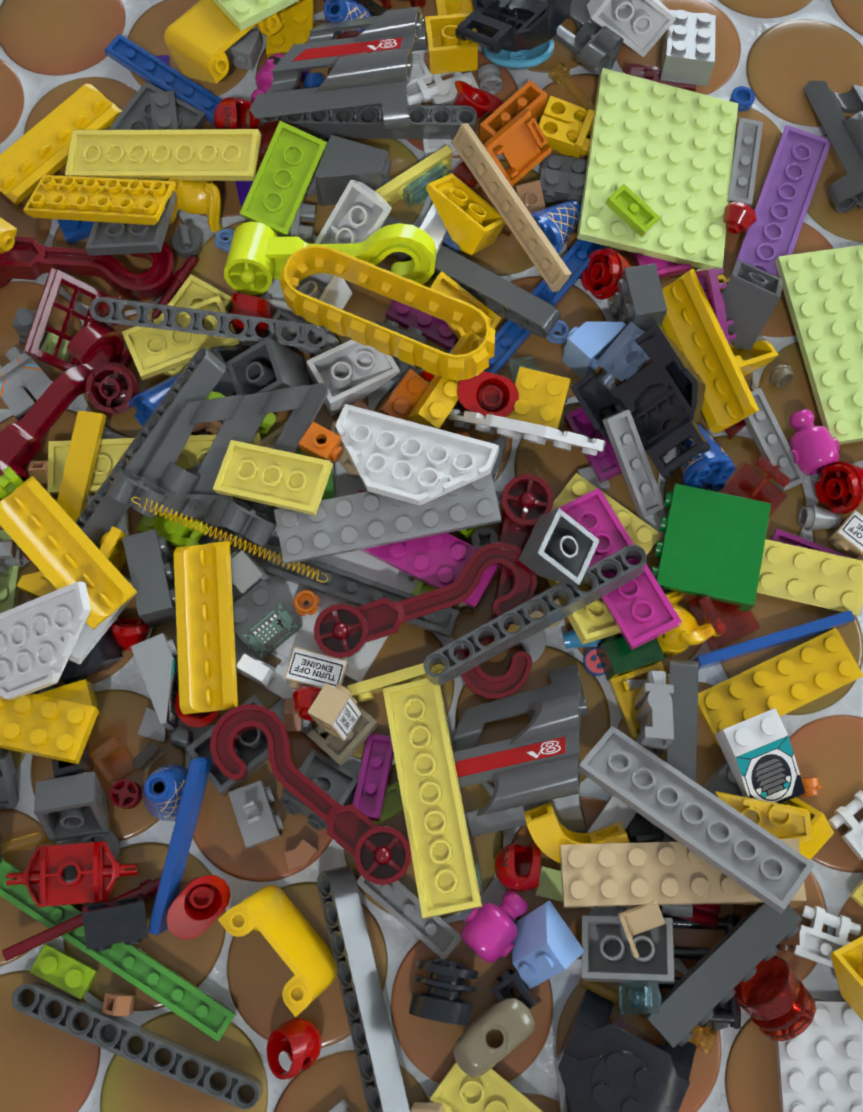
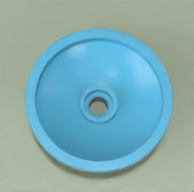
[483,39,554,70]

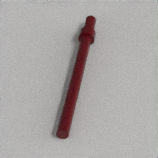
[117,255,199,367]
[2,877,161,961]

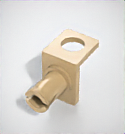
[618,900,665,958]

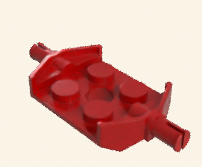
[6,841,139,907]

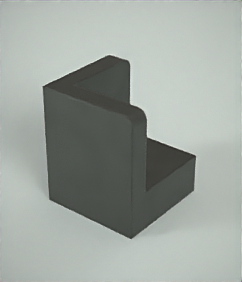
[627,813,664,843]

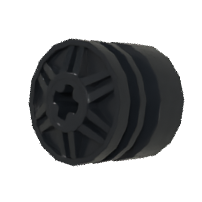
[409,958,479,1025]

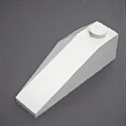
[314,180,392,244]

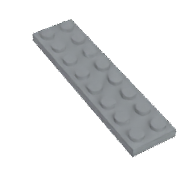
[274,473,501,565]
[578,726,815,915]

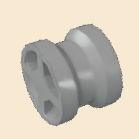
[477,64,503,95]
[471,527,498,549]

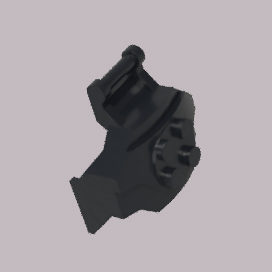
[455,0,572,54]
[570,324,711,479]
[557,988,697,1112]

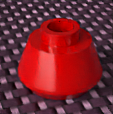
[723,202,757,234]
[111,617,150,651]
[293,686,322,721]

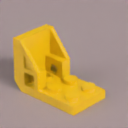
[16,526,127,599]

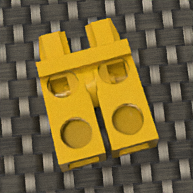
[539,95,594,158]

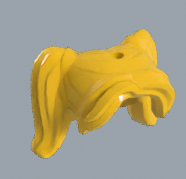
[168,178,222,233]
[657,590,723,657]

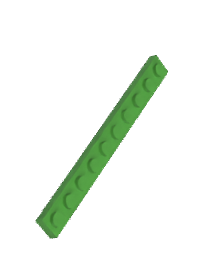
[0,858,237,1042]

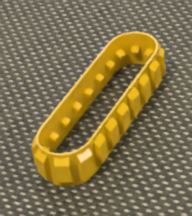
[280,245,495,381]

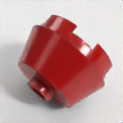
[582,248,631,300]
[815,461,863,514]

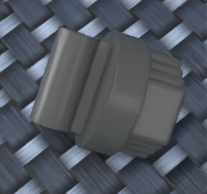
[172,224,201,259]

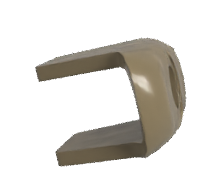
[453,998,535,1078]

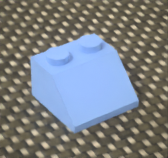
[562,322,627,379]
[512,900,585,989]

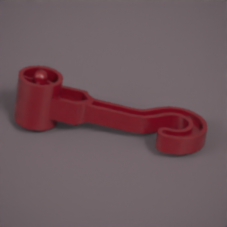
[0,236,175,300]
[0,321,124,501]
[457,474,553,699]
[313,542,537,659]
[210,704,411,885]

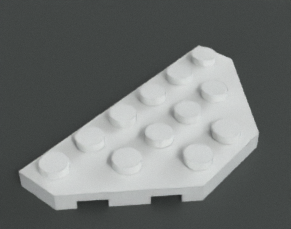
[335,404,499,506]
[448,409,606,456]
[0,582,91,699]

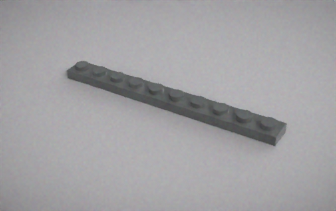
[199,523,459,638]

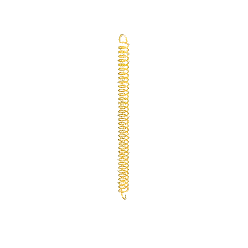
[131,497,328,583]

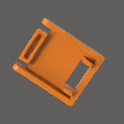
[483,109,552,186]

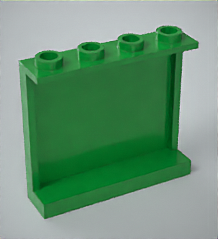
[651,483,771,612]

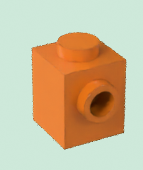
[298,422,344,463]

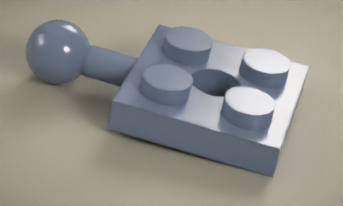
[596,321,650,388]

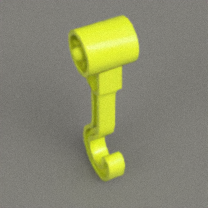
[224,222,437,295]

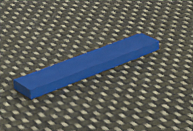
[105,33,222,126]
[693,610,855,670]
[148,757,212,935]

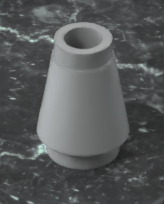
[798,504,841,531]

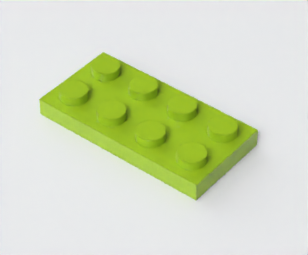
[240,121,327,237]

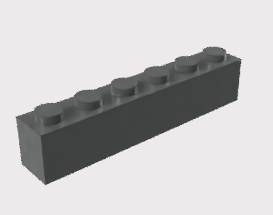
[643,903,803,1048]

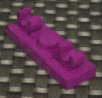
[695,267,737,346]

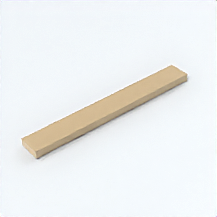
[451,123,572,292]

